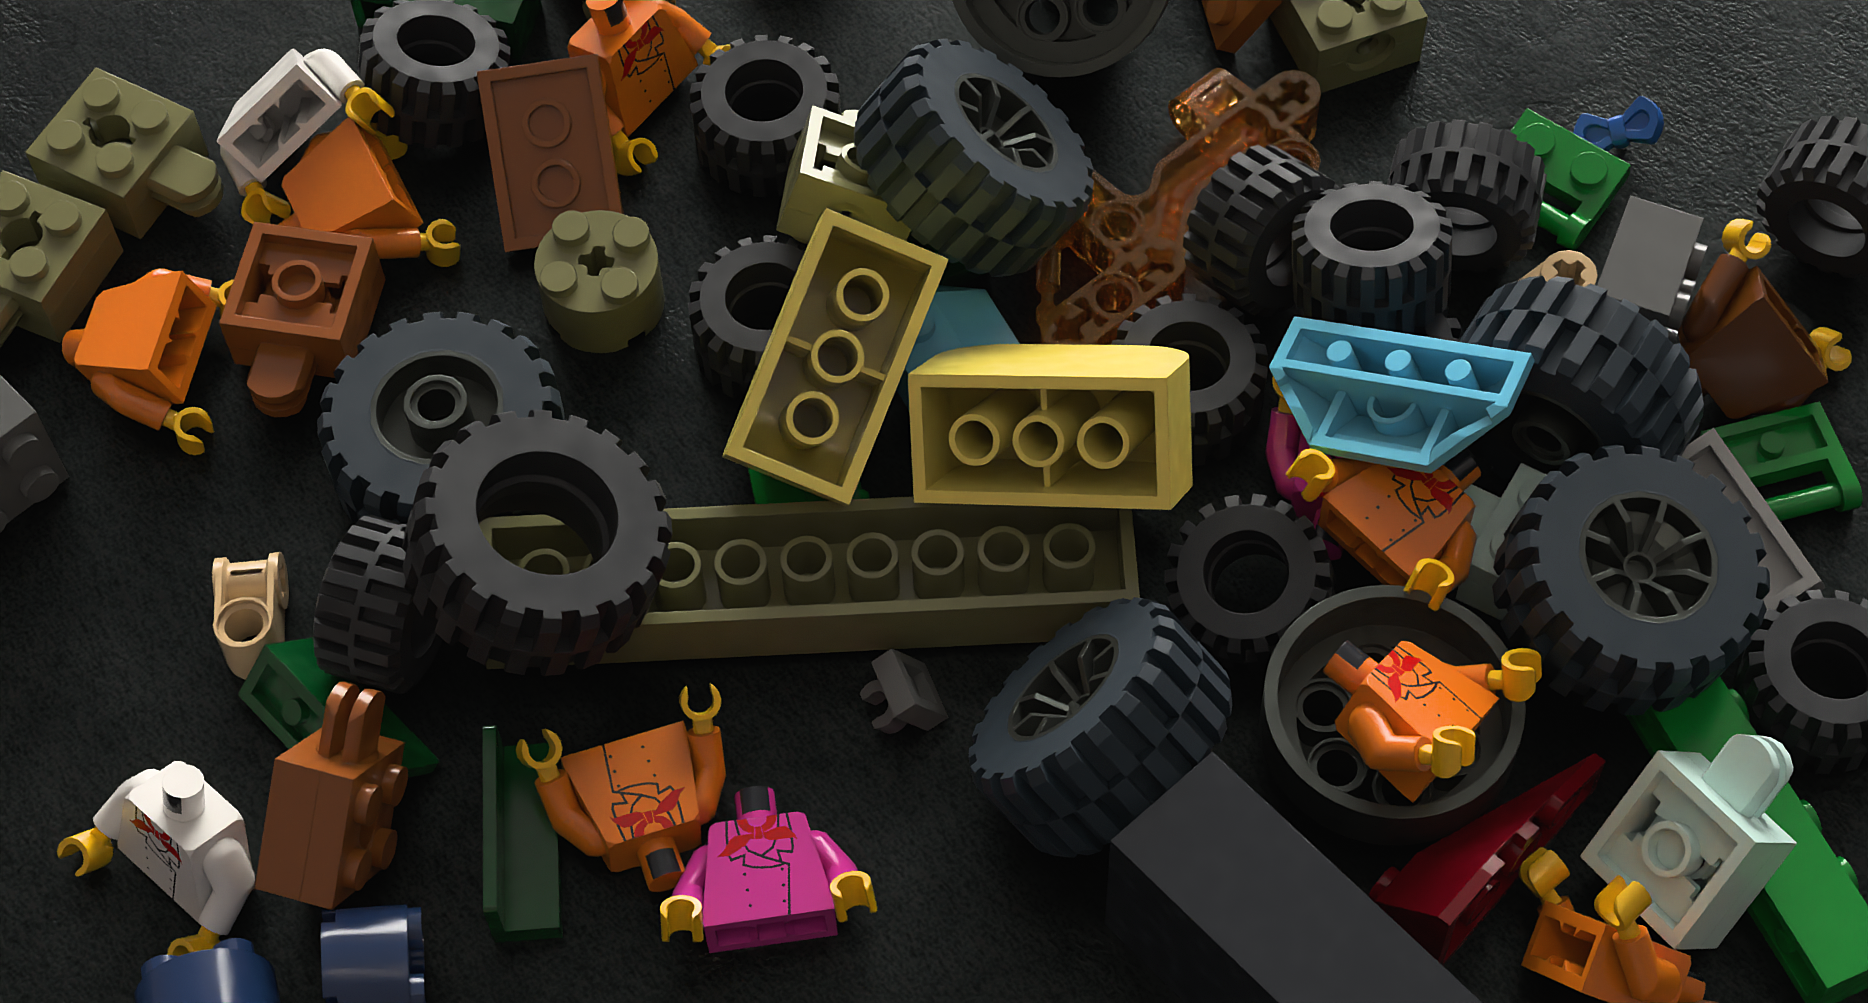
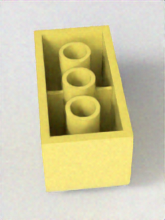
[722,208,949,506]
[908,344,1193,510]

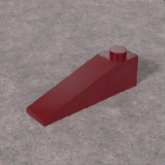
[1368,753,1606,966]

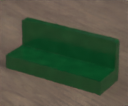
[238,637,439,778]
[483,725,563,943]

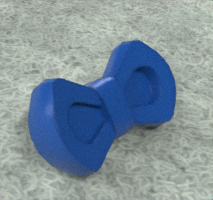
[1573,96,1664,152]

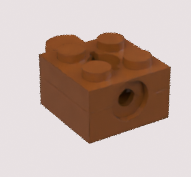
[219,222,386,417]
[254,681,408,910]

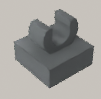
[860,649,948,734]

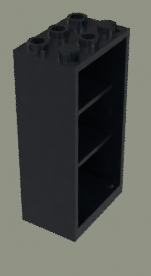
[1105,752,1482,1003]

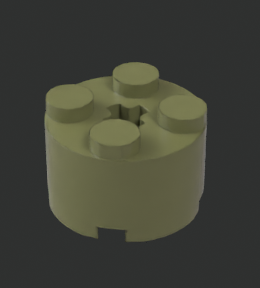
[534,210,665,353]

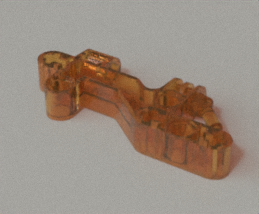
[1035,67,1321,345]

